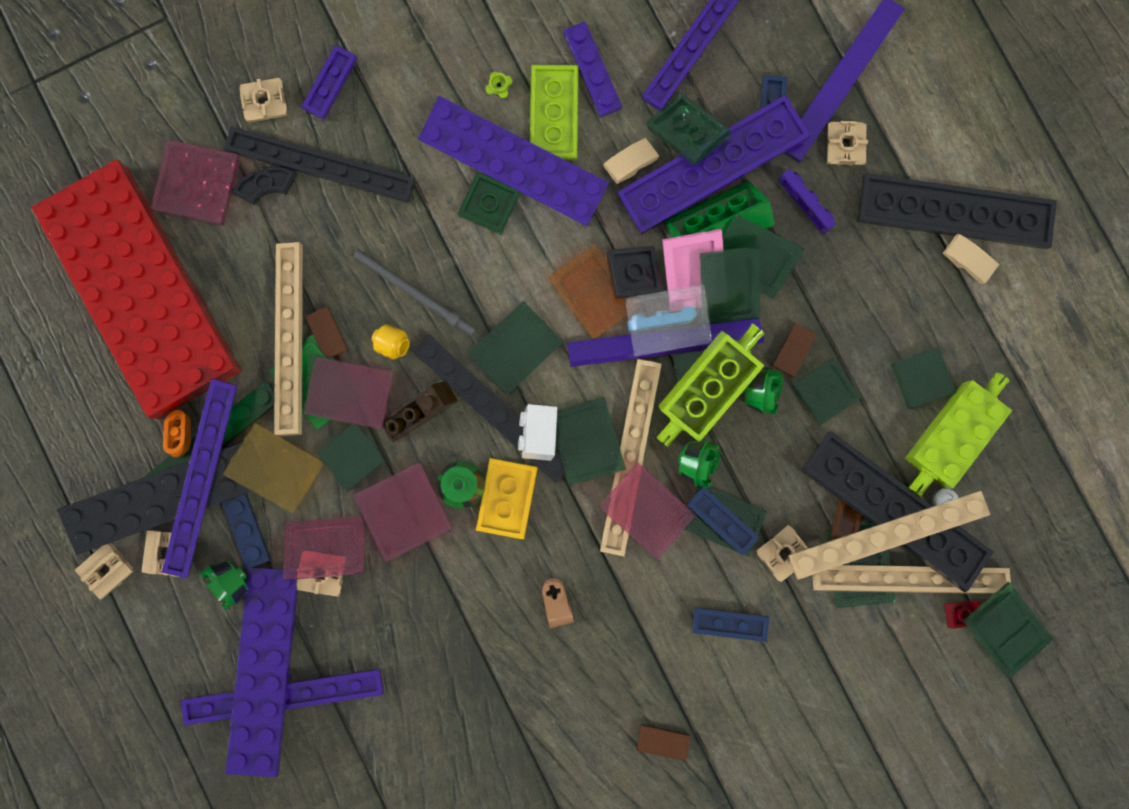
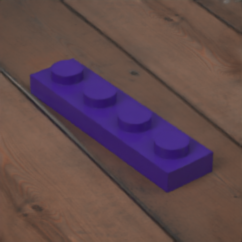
[564,21,622,118]

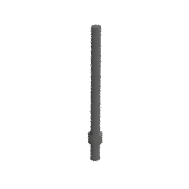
[353,249,477,337]

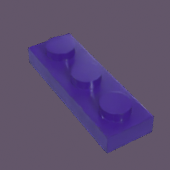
[301,45,358,120]
[778,168,836,235]

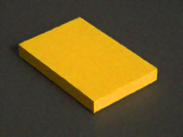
[476,458,538,540]

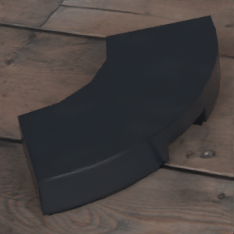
[231,167,298,205]

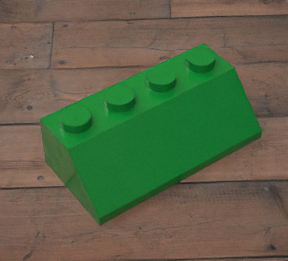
[664,180,775,249]

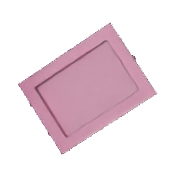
[662,229,728,312]

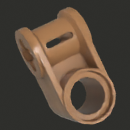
[542,578,574,629]

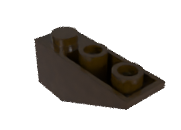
[380,381,458,443]

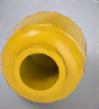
[372,324,410,360]

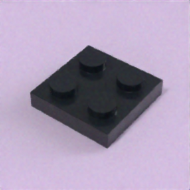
[606,246,664,299]

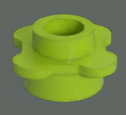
[486,72,512,98]

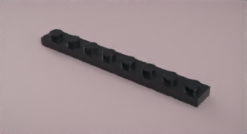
[224,126,415,203]
[412,334,571,483]

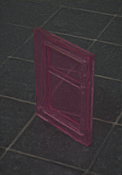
[304,357,393,429]
[599,462,696,560]
[283,516,365,581]

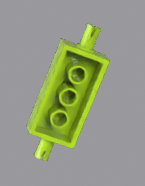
[657,324,765,447]
[904,372,1013,497]

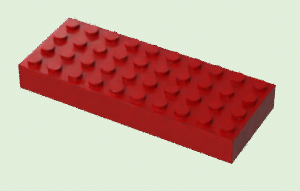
[31,159,242,419]

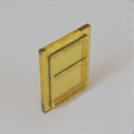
[223,423,324,513]

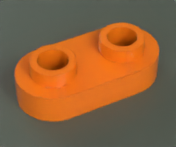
[163,410,191,457]

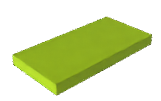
[530,65,578,160]

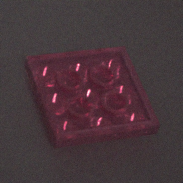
[151,140,240,226]
[353,463,453,562]

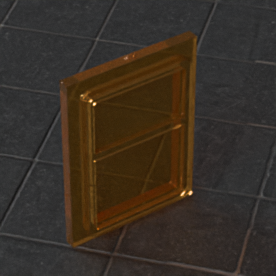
[548,244,640,339]

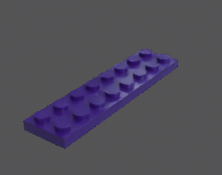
[617,95,810,235]
[418,96,609,227]
[225,568,299,777]

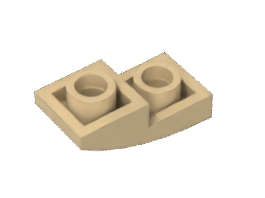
[603,138,659,184]
[943,234,999,284]

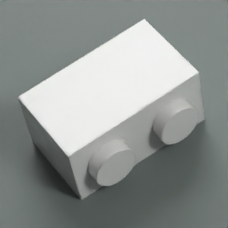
[518,404,557,461]

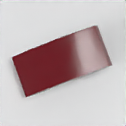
[944,598,1001,629]

